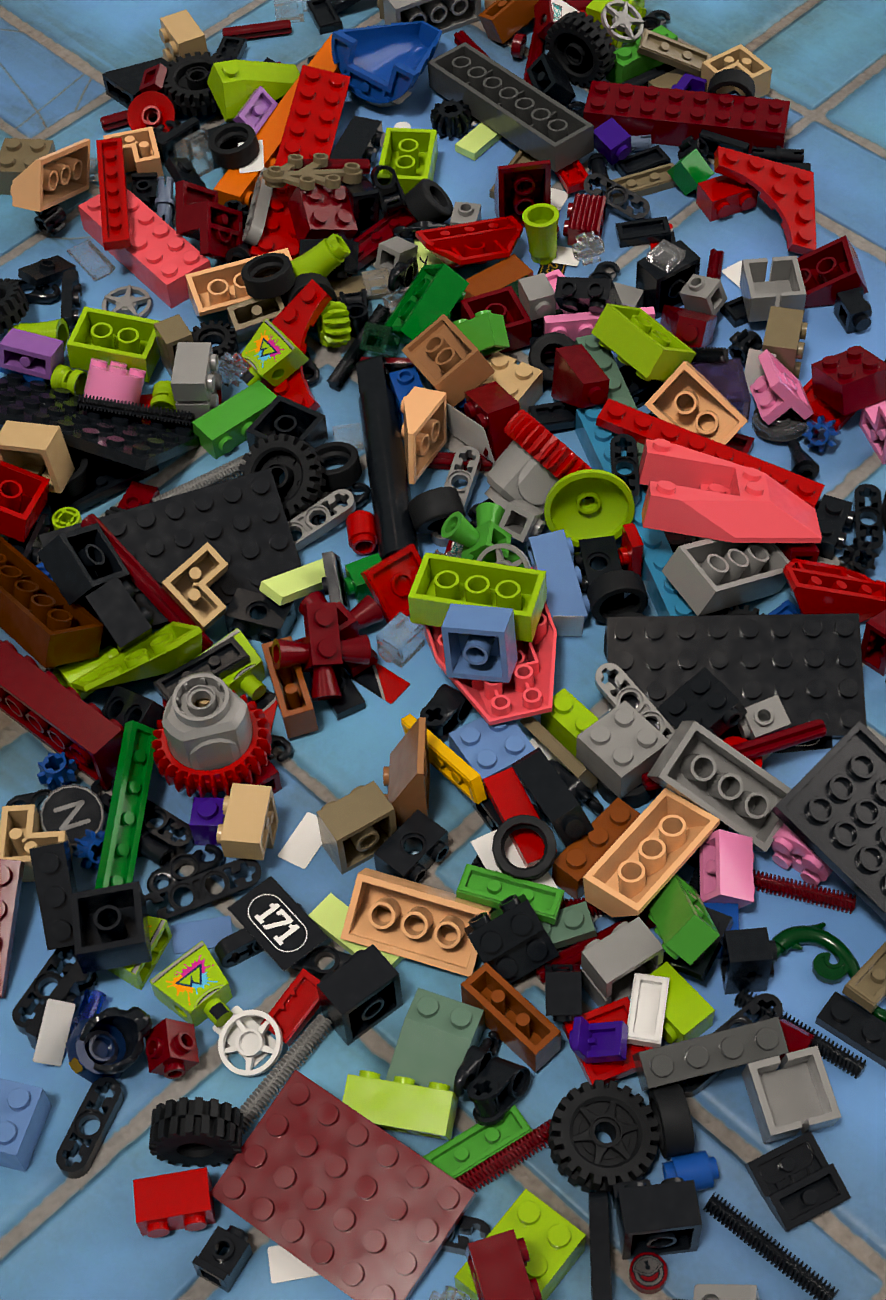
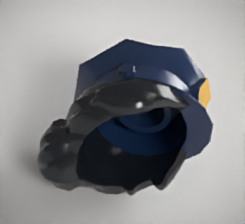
[66,1007,152,1084]

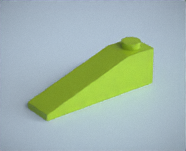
[207,59,300,122]
[71,621,202,692]

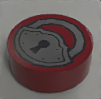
[511,33,527,59]
[629,1252,668,1294]

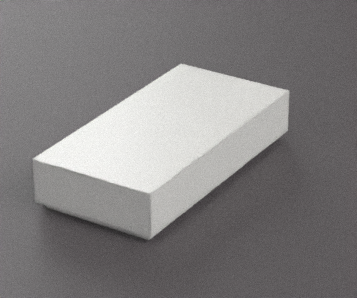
[627,972,670,1048]

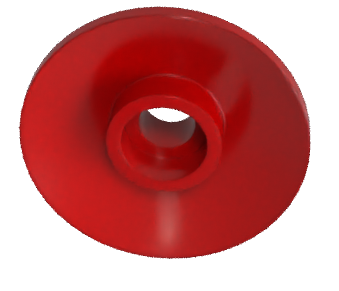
[127,91,176,139]

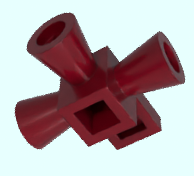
[295,591,384,677]
[272,602,371,701]

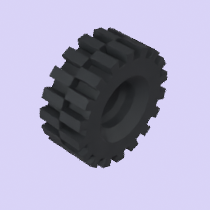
[149,1097,244,1167]

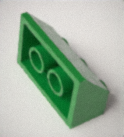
[380,263,469,345]

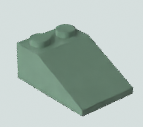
[385,988,485,1092]

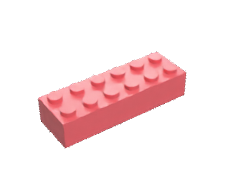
[78,189,211,309]

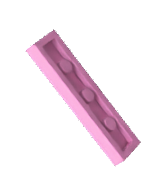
[544,306,655,341]

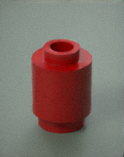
[346,510,378,555]

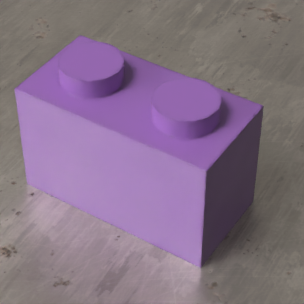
[0,328,64,380]

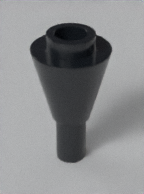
[225,242,252,263]
[788,439,819,480]

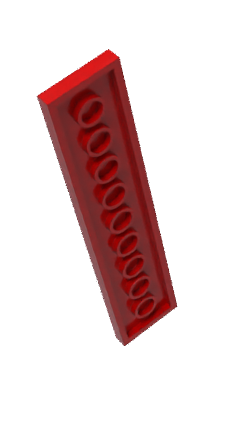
[251,65,351,260]

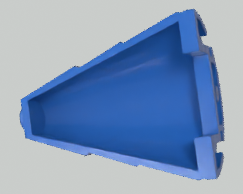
[331,21,443,104]

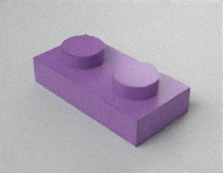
[233,86,278,134]

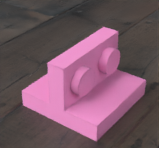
[749,349,814,425]

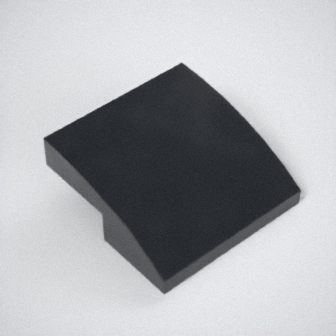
[744,1131,851,1232]

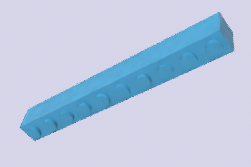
[575,404,703,616]

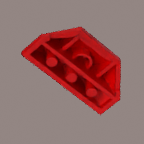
[415,216,523,268]
[783,558,886,623]

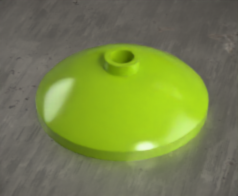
[544,469,635,547]

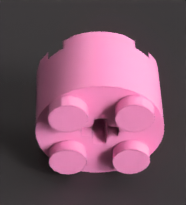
[84,358,146,406]
[771,823,833,887]

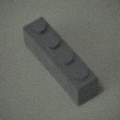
[632,1017,789,1091]

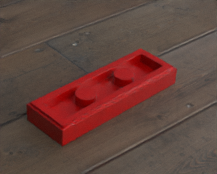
[482,767,557,868]

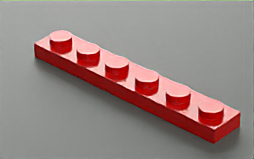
[96,137,131,251]

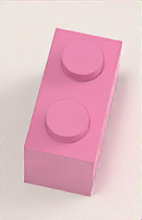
[699,829,755,909]

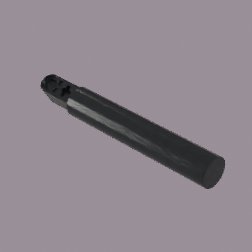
[356,354,420,560]

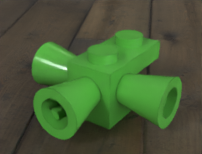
[441,502,525,568]

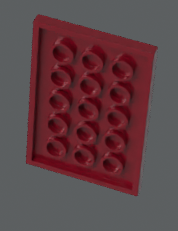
[210,1070,476,1300]

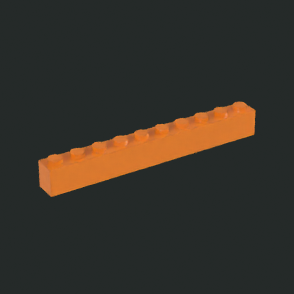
[213,34,341,210]

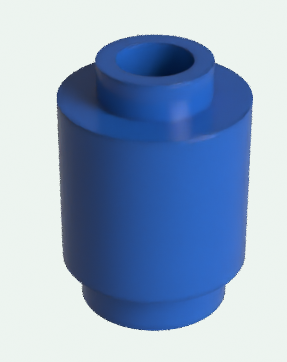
[662,1150,719,1191]

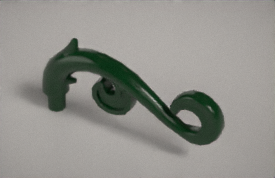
[772,922,886,1023]

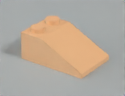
[644,361,748,445]
[401,386,447,484]

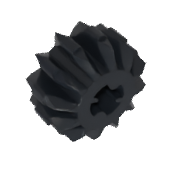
[430,99,472,140]

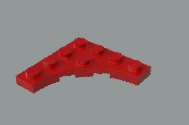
[714,146,816,255]
[238,279,332,411]

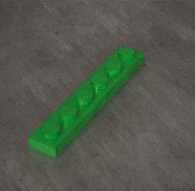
[95,720,157,889]

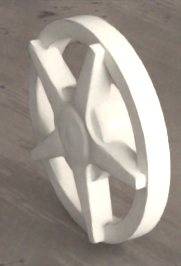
[218,1009,283,1077]

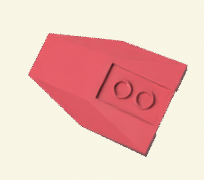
[420,567,557,726]

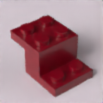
[175,180,243,262]

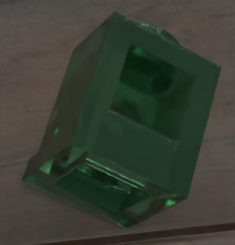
[360,322,401,357]

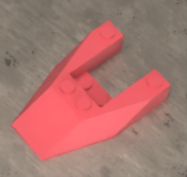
[638,439,822,543]

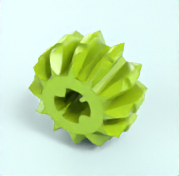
[316,301,351,348]

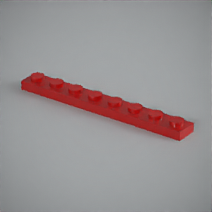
[596,398,825,508]

